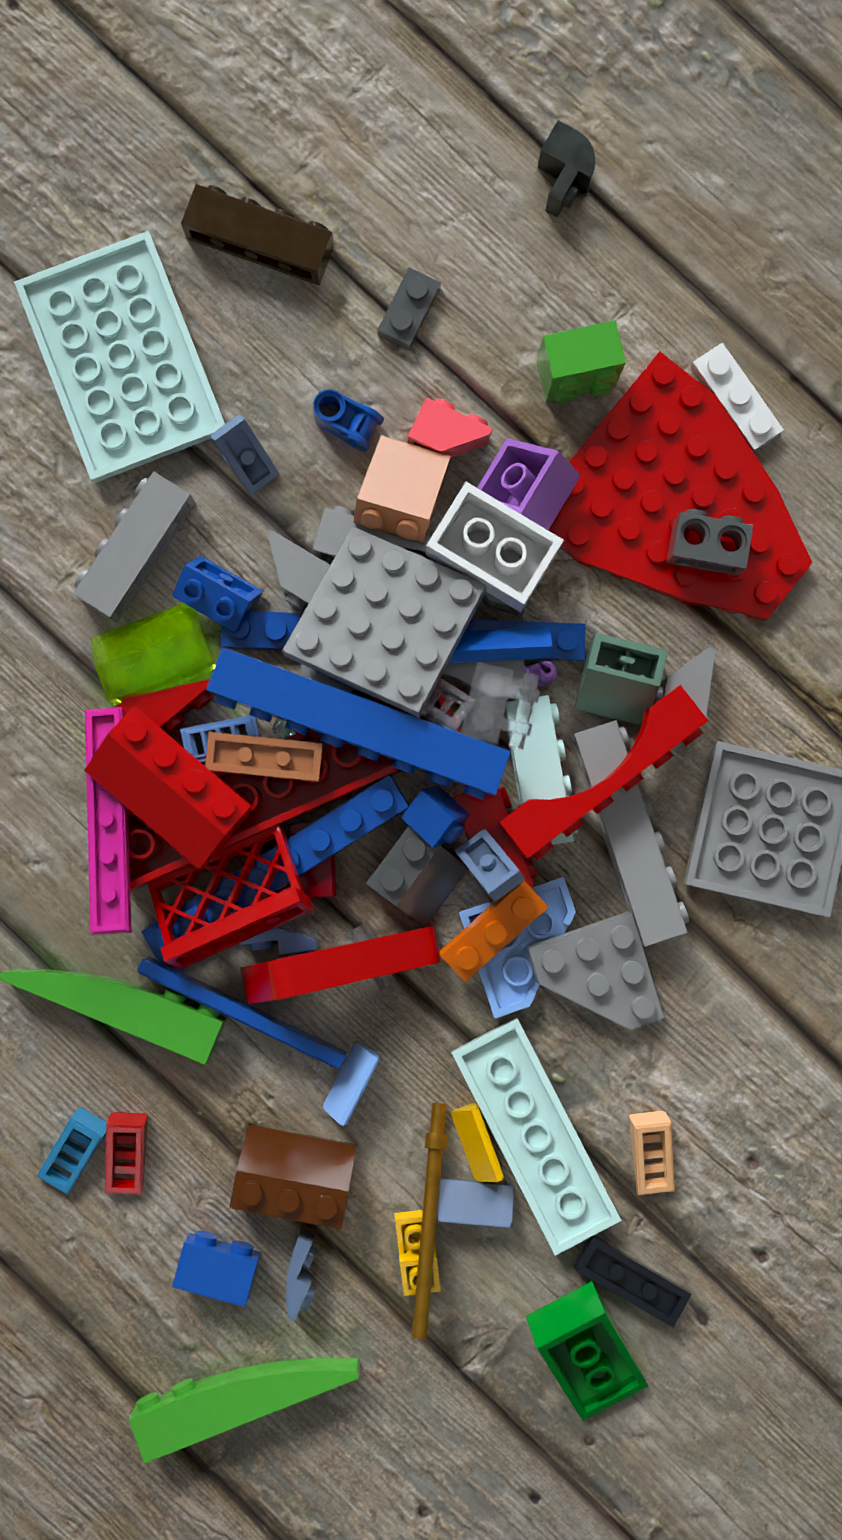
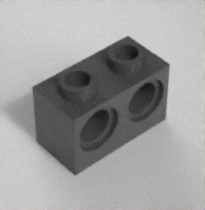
[666,509,754,576]

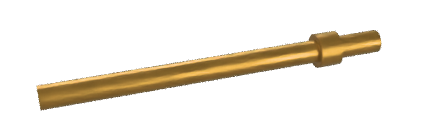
[412,1103,448,1340]

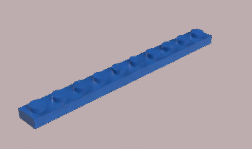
[221,611,586,662]

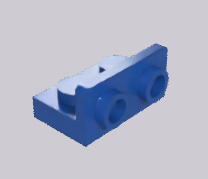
[172,556,263,631]

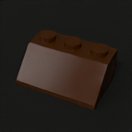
[229,1124,357,1229]

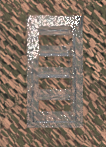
[421,678,476,731]

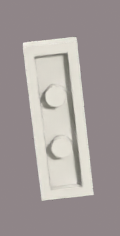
[690,342,784,452]

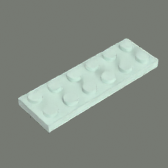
[451,1017,621,1255]

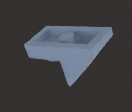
[210,414,280,495]
[455,828,525,902]

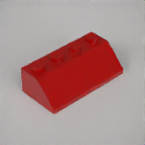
[84,706,251,871]

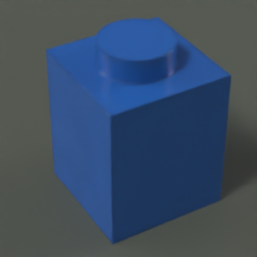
[401,785,470,848]

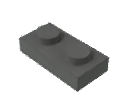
[377,267,441,350]

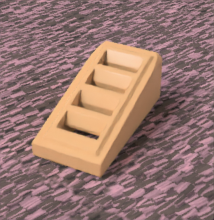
[629,1111,675,1195]

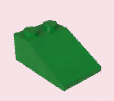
[526,1281,648,1421]

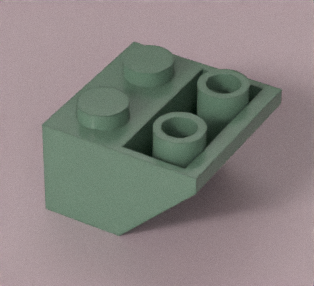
[573,633,668,726]

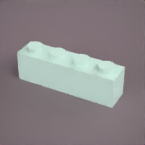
[503,695,578,845]

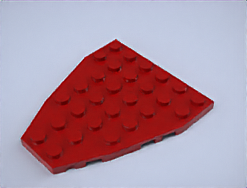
[548,351,813,621]

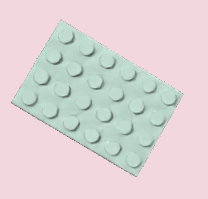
[14,230,225,484]

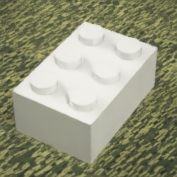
[426,482,563,613]

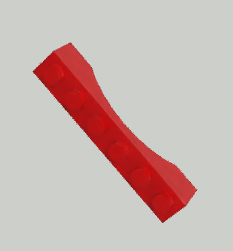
[498,685,708,860]

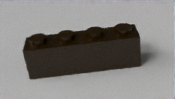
[181,184,334,286]

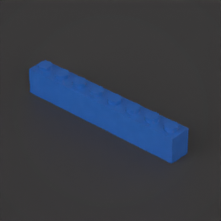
[206,647,511,800]

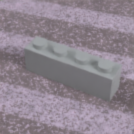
[73,471,196,623]

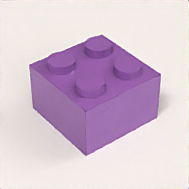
[477,438,581,530]

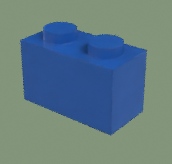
[172,1231,261,1307]

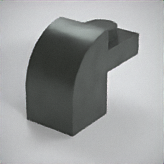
[537,120,596,217]

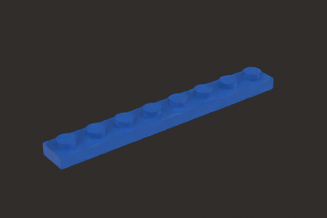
[141,775,410,963]

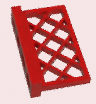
[148,824,314,969]

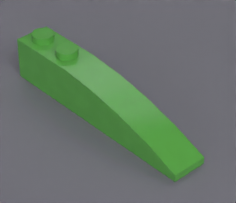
[0,969,227,1065]
[128,1358,361,1464]

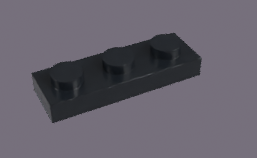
[574,1235,692,1328]

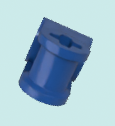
[313,389,384,452]

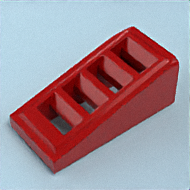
[105,1112,148,1195]

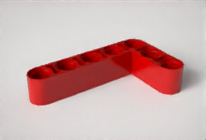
[240,926,442,1004]

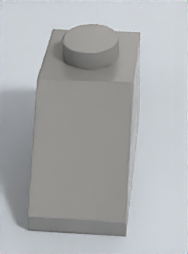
[268,530,330,611]
[653,647,716,717]

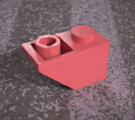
[408,397,493,458]

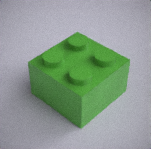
[537,320,626,404]

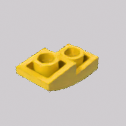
[395,1210,441,1296]

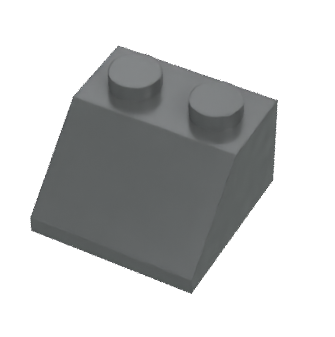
[366,826,468,927]

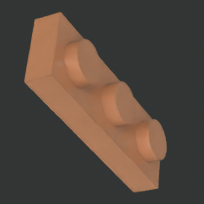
[205,732,323,782]

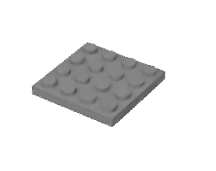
[282,526,486,718]
[683,741,842,918]

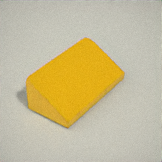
[451,1102,504,1182]

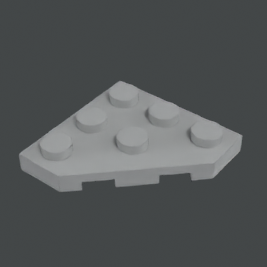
[525,912,664,1030]

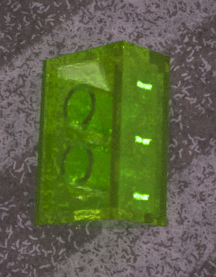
[90,603,216,706]

